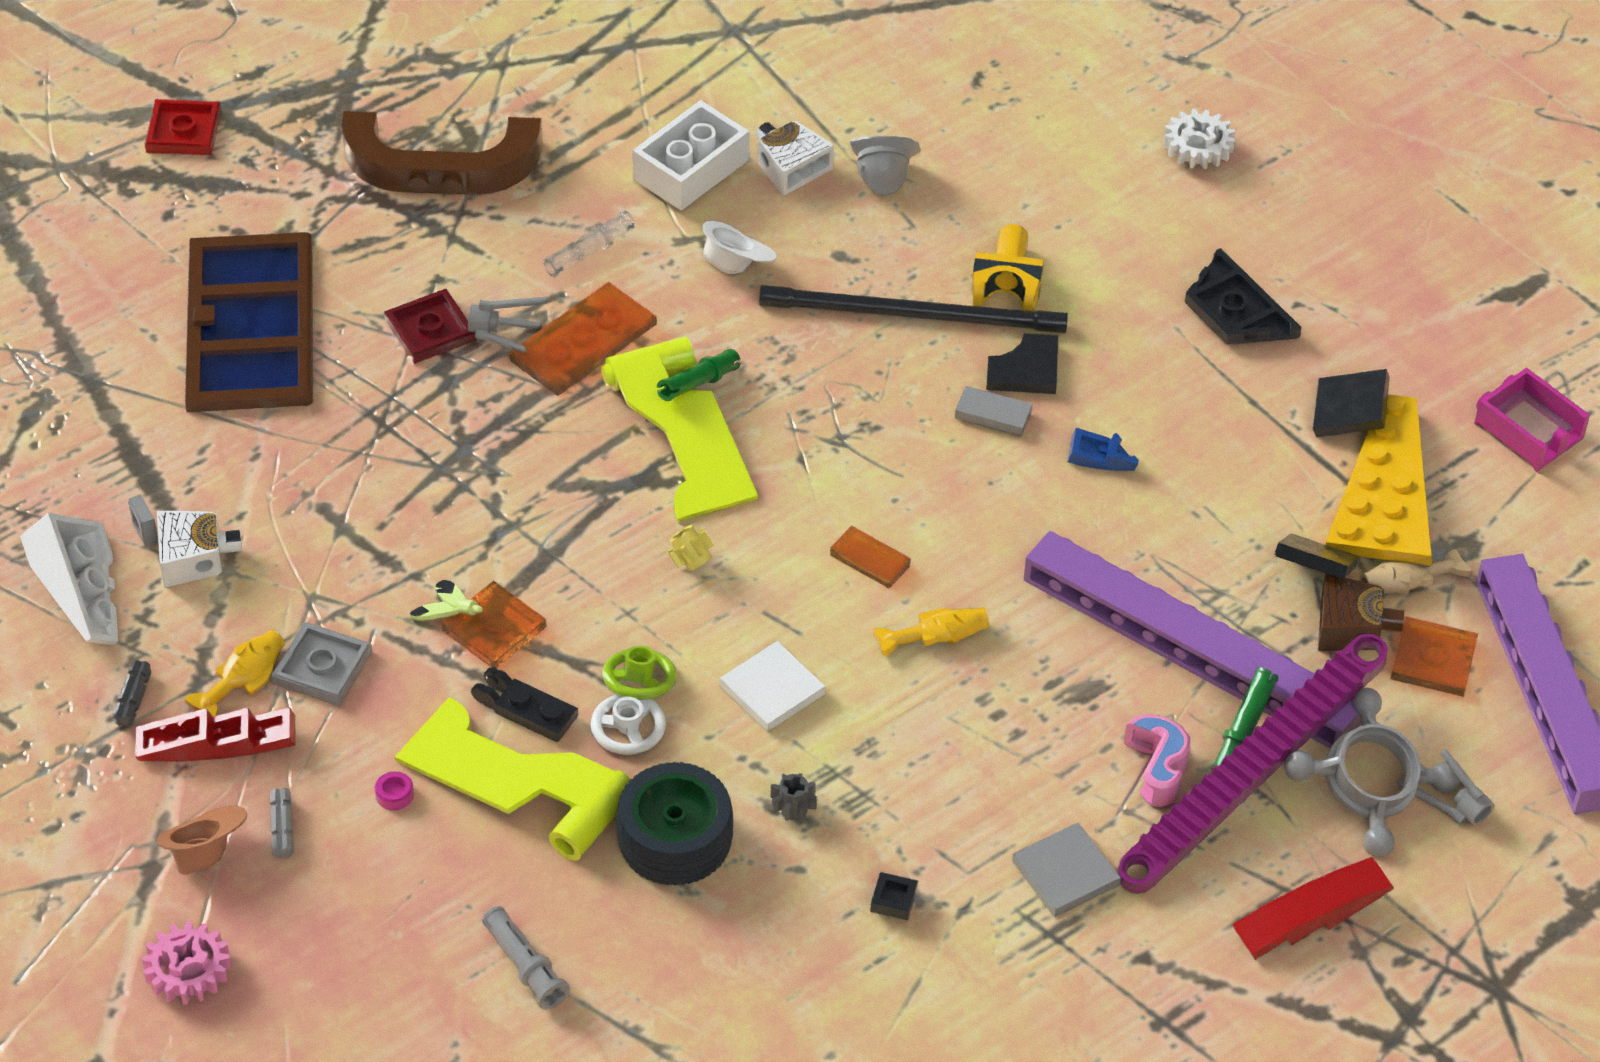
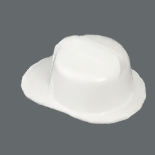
[702,221,777,274]

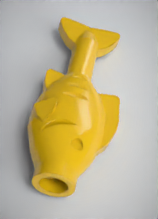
[873,607,989,656]
[185,629,285,717]

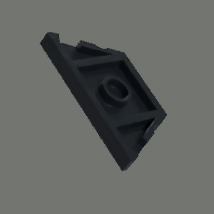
[1185,248,1302,344]

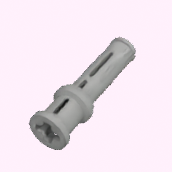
[482,906,570,1010]

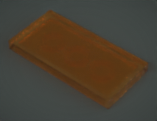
[509,282,657,396]

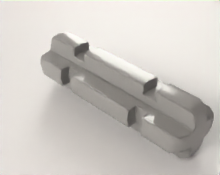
[270,788,294,858]

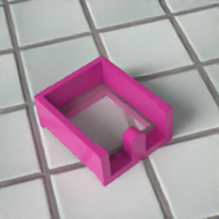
[1474,368,1590,472]

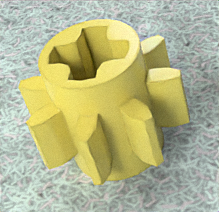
[667,525,714,571]

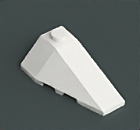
[20,513,118,646]

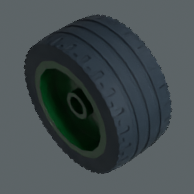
[616,762,733,885]

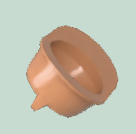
[157,806,248,875]

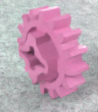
[142,921,231,1004]

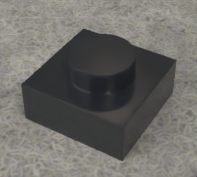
[870,872,918,921]

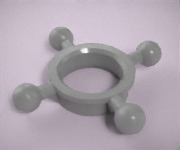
[1284,688,1460,857]

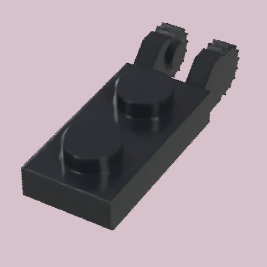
[470,667,578,742]

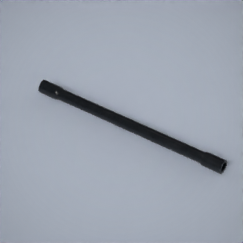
[759,285,1068,333]

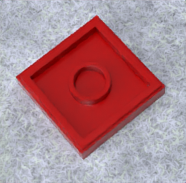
[145,99,221,155]

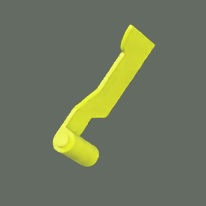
[601,336,758,522]
[394,697,631,861]

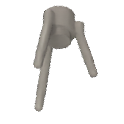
[468,297,549,353]
[1397,750,1495,825]

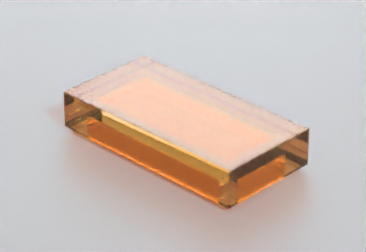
[830,525,911,589]

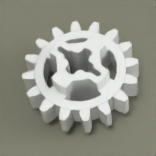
[1163,109,1235,169]

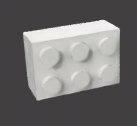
[632,100,749,211]

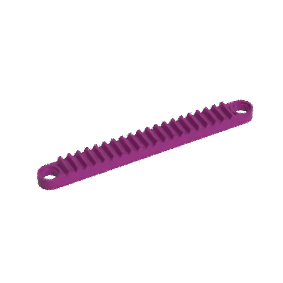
[1118,634,1388,894]

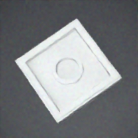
[720,641,825,732]

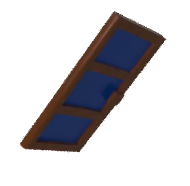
[185,232,313,412]

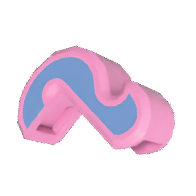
[1124,714,1190,807]

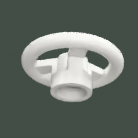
[591,694,666,755]

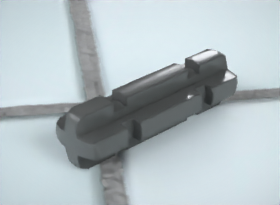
[112,660,152,727]

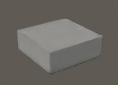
[128,494,158,546]

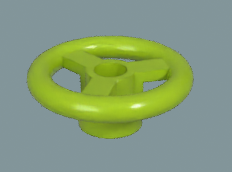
[602,646,677,700]

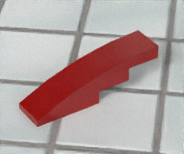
[135,707,296,762]
[1232,856,1394,960]

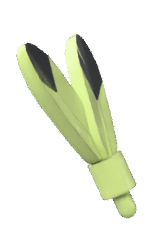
[410,580,482,621]

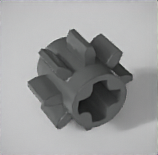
[770,773,817,821]

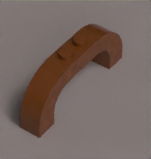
[342,111,543,195]

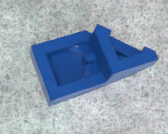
[1067,427,1139,471]

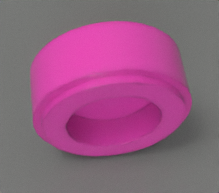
[375,772,414,810]

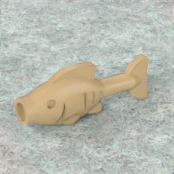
[1360,549,1472,594]

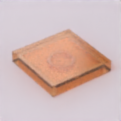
[441,580,547,668]
[1390,616,1478,697]

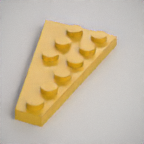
[1325,394,1433,566]

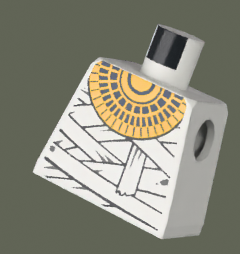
[756,121,834,196]
[157,511,242,587]

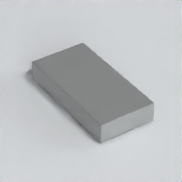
[955,386,1033,436]

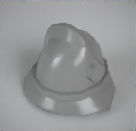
[850,136,921,195]

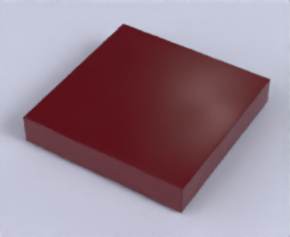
[384,289,476,364]

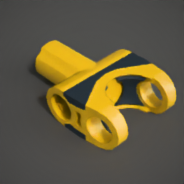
[972,224,1044,311]

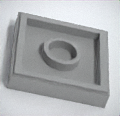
[271,622,373,706]
[1012,823,1121,917]

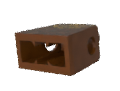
[1318,573,1404,651]

